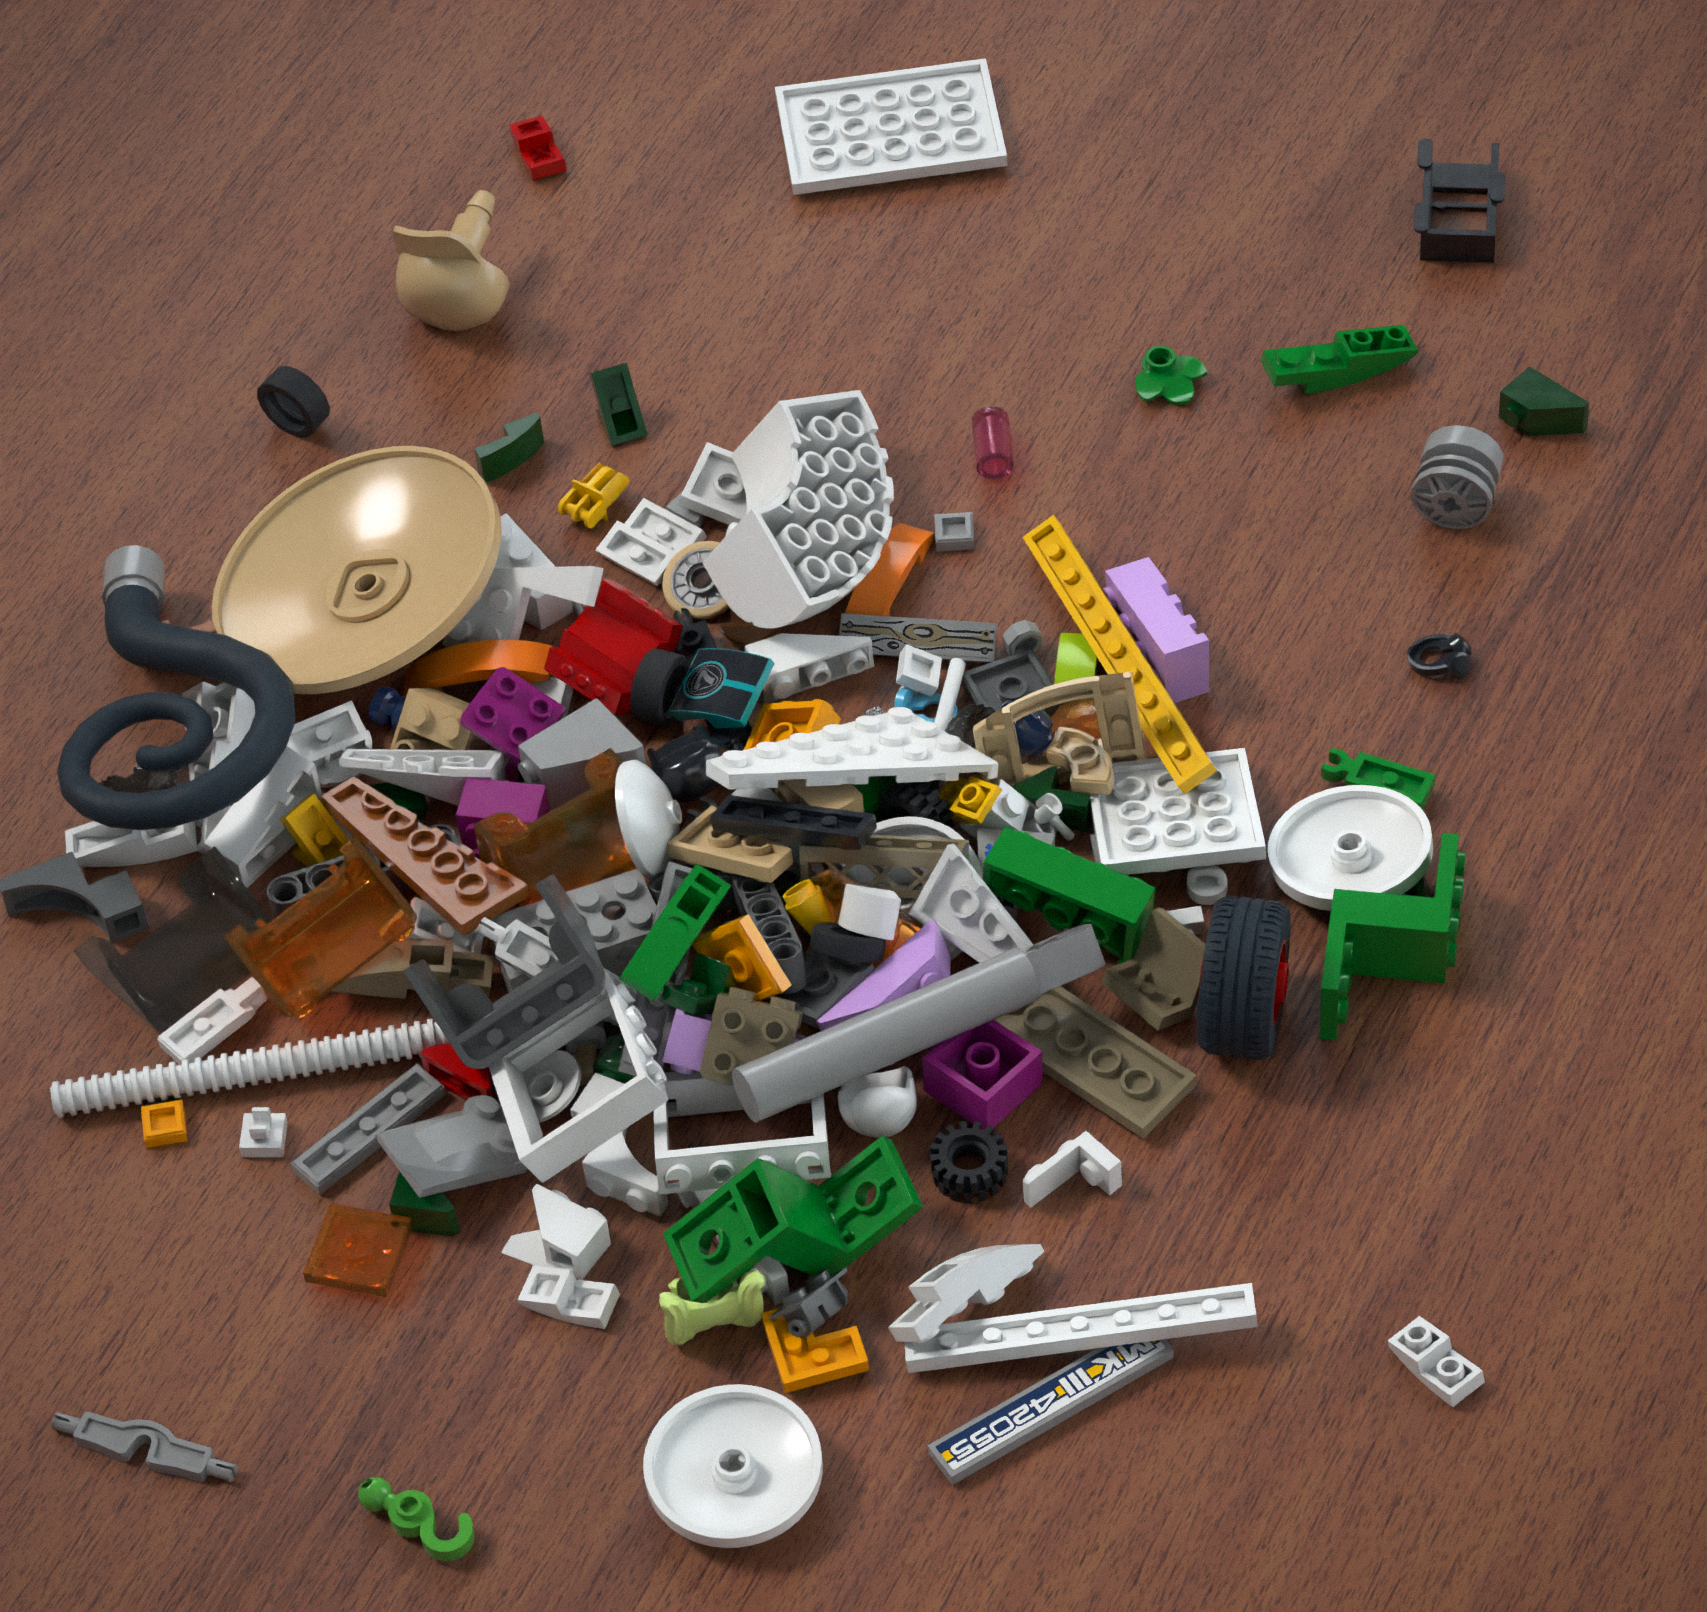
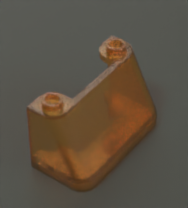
[474,748,637,912]
[224,836,417,1018]

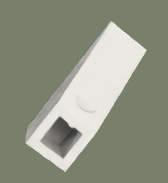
[745,633,874,703]

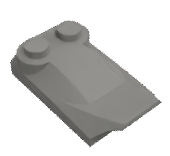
[375,1095,527,1198]

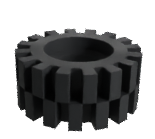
[878,782,954,829]
[930,1121,1008,1203]

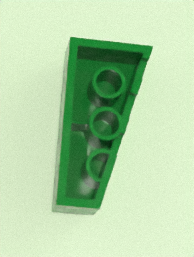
[982,826,1155,965]

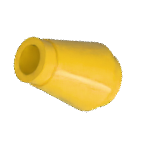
[782,879,834,936]

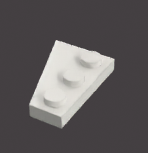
[909,843,1033,963]

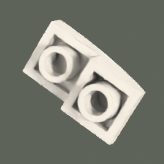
[1388,1316,1485,1407]

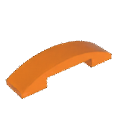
[839,523,935,633]
[402,639,553,697]

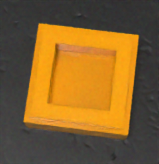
[141,1099,188,1148]

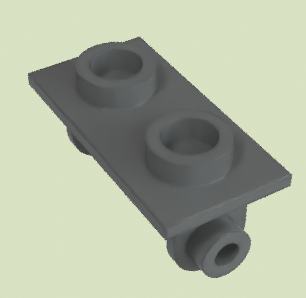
[770,1267,849,1337]

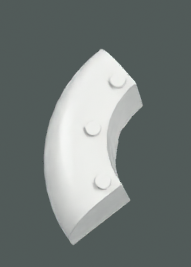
[702,390,894,629]

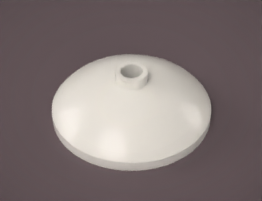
[615,760,682,879]

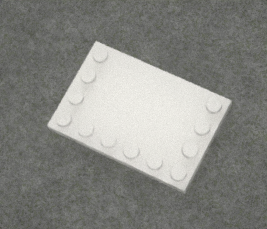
[775,58,1008,195]

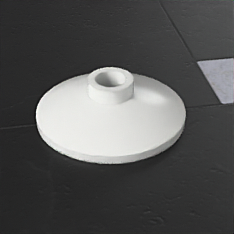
[522,1050,581,1123]

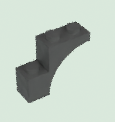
[0,852,149,944]

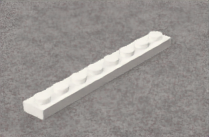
[904,1283,1258,1373]

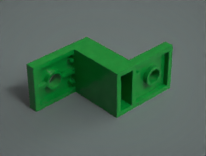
[1320,833,1466,1040]
[663,1136,923,1303]

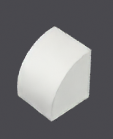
[838,884,901,940]

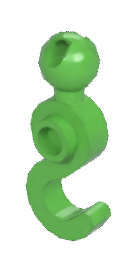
[358,1476,475,1561]

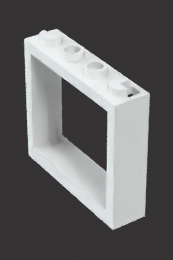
[488,969,669,1183]
[653,1071,831,1195]

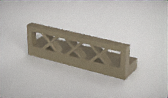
[799,835,969,898]

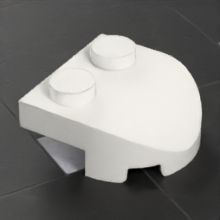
[287,700,372,788]

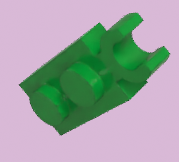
[1321,748,1436,810]

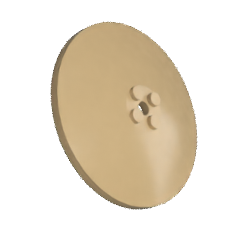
[212,446,502,694]

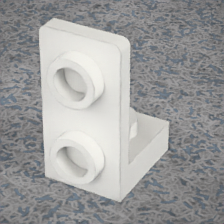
[1023,1131,1122,1207]

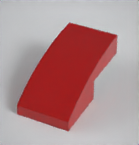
[509,115,567,181]

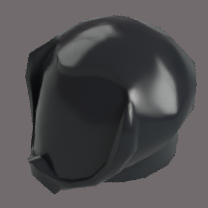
[647,725,730,803]

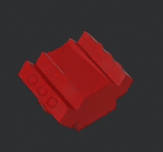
[544,579,683,715]

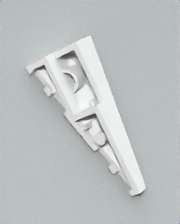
[182,682,255,854]

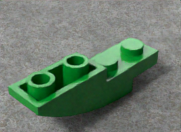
[1261,325,1418,394]
[619,863,731,1001]

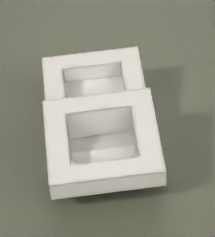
[518,1265,620,1329]

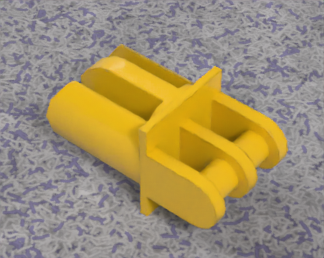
[557,463,630,528]

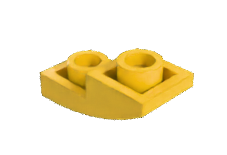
[938,776,1002,825]

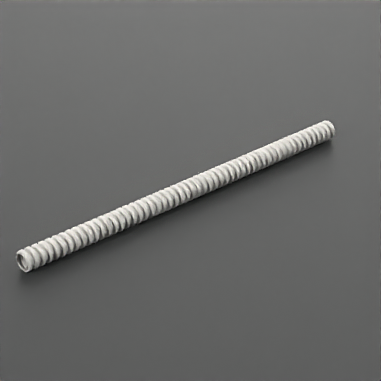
[50,976,690,1118]

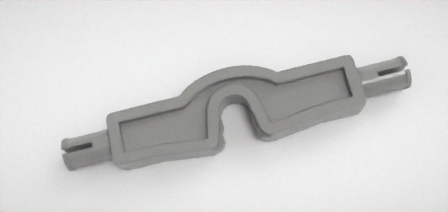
[51,1412,238,1482]

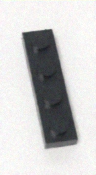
[710,795,877,850]

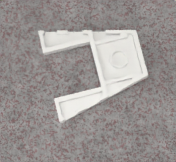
[443,566,604,719]

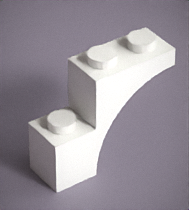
[571,1072,669,1217]

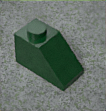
[1499,366,1589,436]

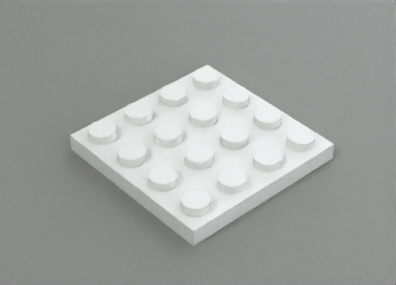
[1088,748,1266,876]

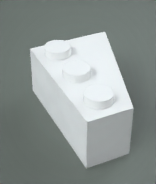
[204,746,322,890]

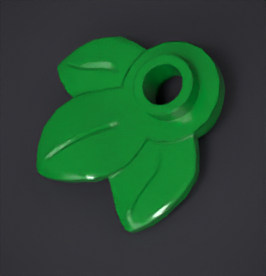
[1135,345,1207,405]

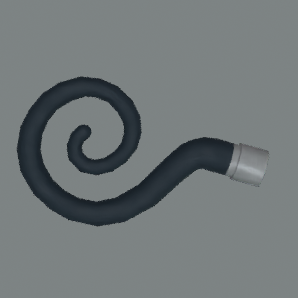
[57,545,295,830]

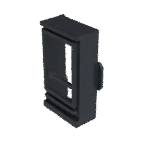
[1414,138,1505,263]

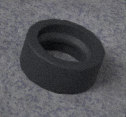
[257,366,330,438]
[630,648,689,727]

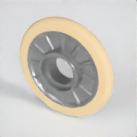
[662,541,730,620]

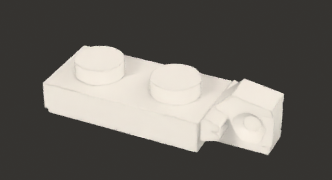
[157,977,267,1065]

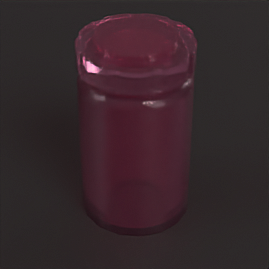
[971,406,1014,479]

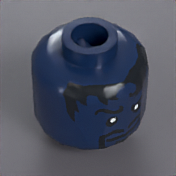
[997,698,1054,757]

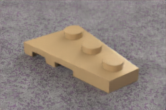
[667,805,793,883]

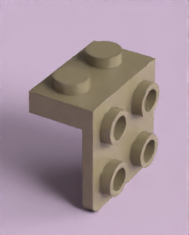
[1101,908,1205,1031]
[700,987,804,1086]

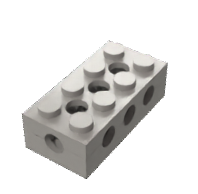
[488,869,657,993]

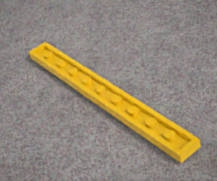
[1022,515,1217,794]

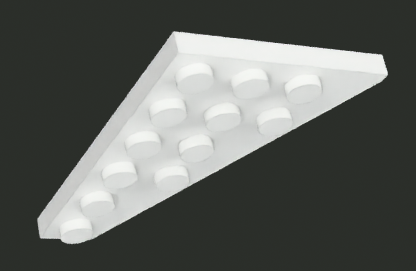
[706,707,998,789]

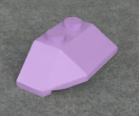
[816,920,951,1065]

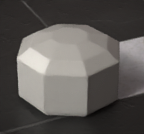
[1002,620,1042,656]

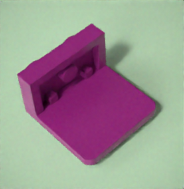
[460,667,566,782]

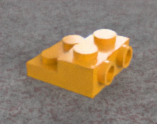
[744,699,841,750]

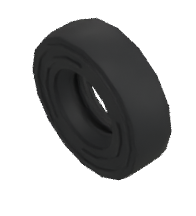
[810,922,886,962]

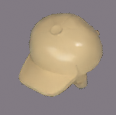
[392,190,510,332]

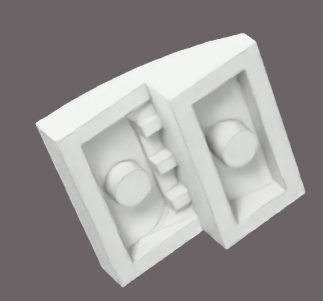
[595,498,707,586]

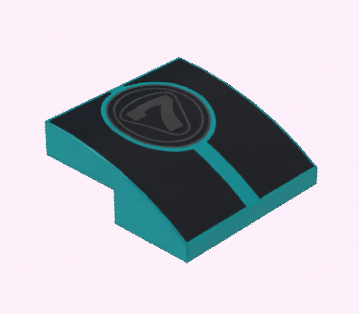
[669,648,775,729]

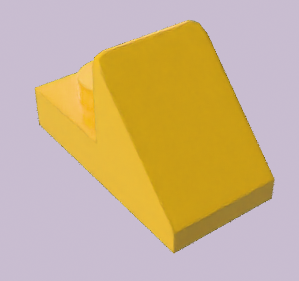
[279,794,357,867]

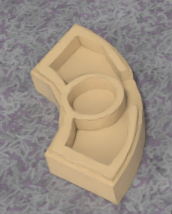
[1046,727,1114,795]

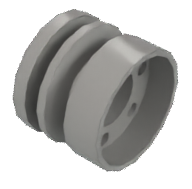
[1411,425,1504,529]

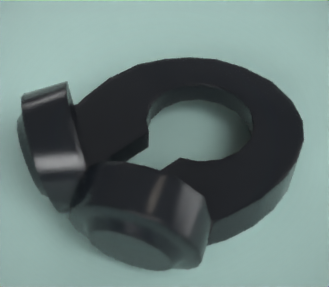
[1407,633,1472,678]

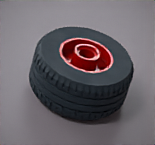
[1197,895,1291,1061]

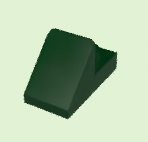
[589,363,648,446]
[1012,765,1091,832]
[660,954,738,1015]

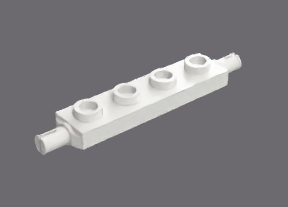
[476,917,637,1027]

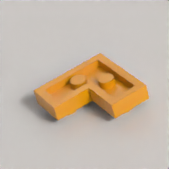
[761,1308,869,1393]

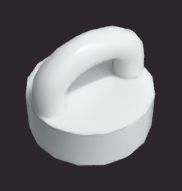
[1187,865,1228,905]

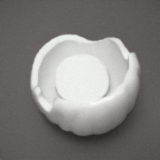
[838,1066,917,1138]

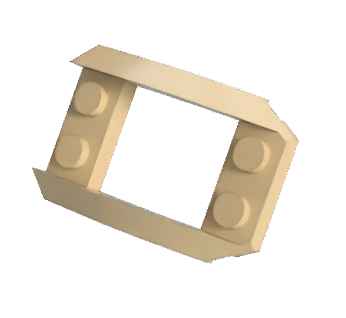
[973,672,1147,787]

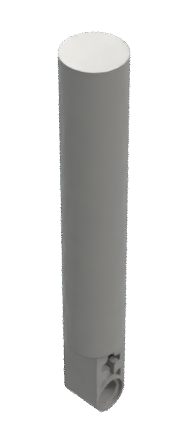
[732,924,1106,1123]

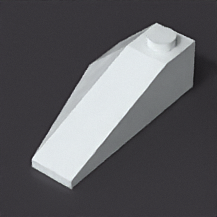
[339,749,505,806]

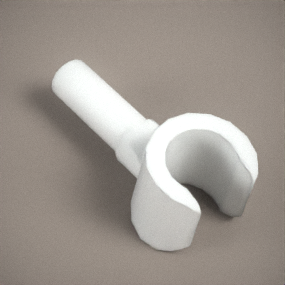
[1034,793,1074,841]

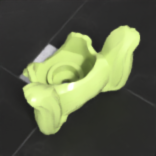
[659,1270,765,1346]

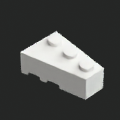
[494,513,574,630]

